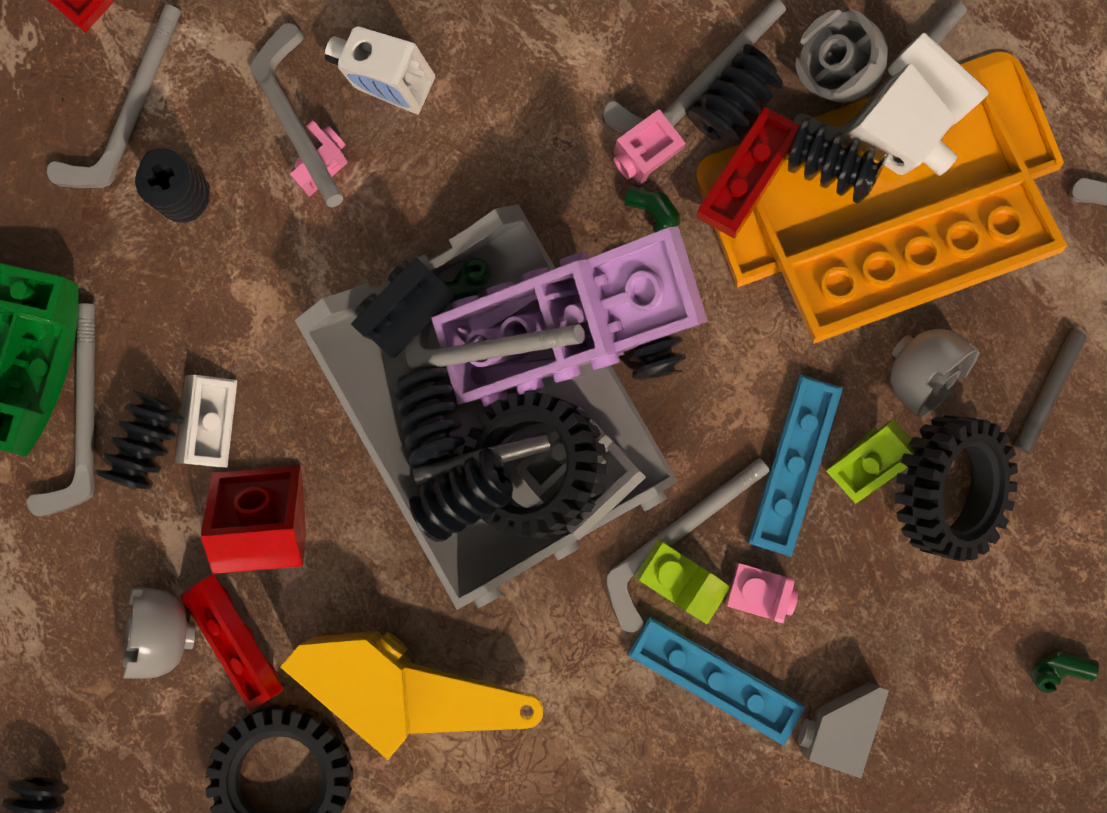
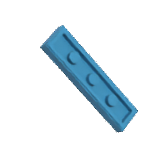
[747,375,843,557]
[627,615,806,746]

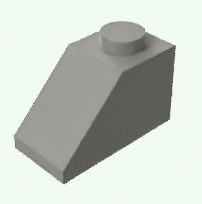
[798,682,889,778]

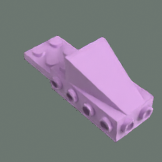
[432,226,708,407]

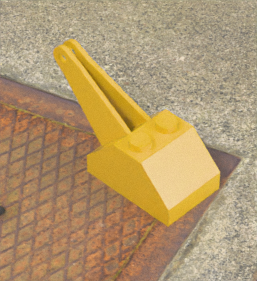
[281,631,543,760]

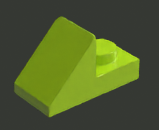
[826,419,915,504]
[634,540,731,624]

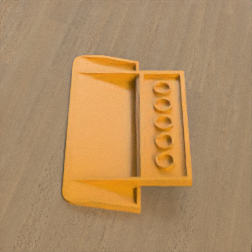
[696,52,1068,344]

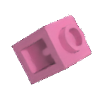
[613,109,686,186]
[290,120,348,197]
[725,563,798,623]

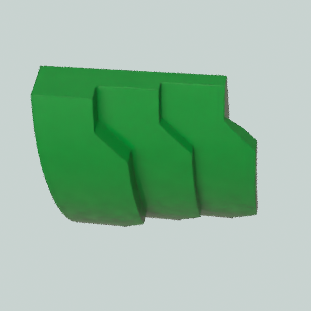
[0,263,79,457]

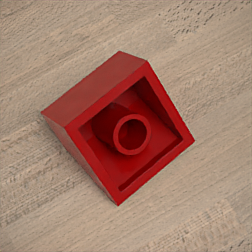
[200,465,306,574]

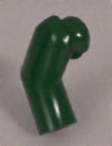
[624,184,680,233]
[444,258,490,304]
[1031,650,1099,693]

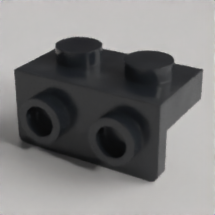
[351,257,455,358]

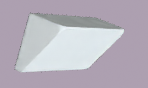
[887,32,989,126]
[175,375,237,468]

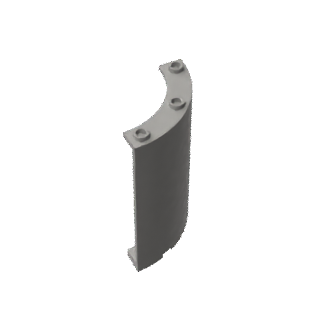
[294,204,678,610]

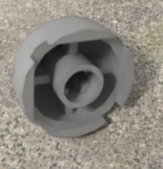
[795,9,888,103]
[890,328,980,417]
[122,587,195,679]

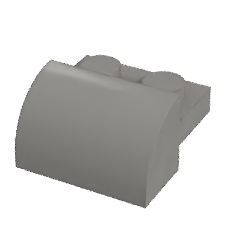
[515,407,646,540]

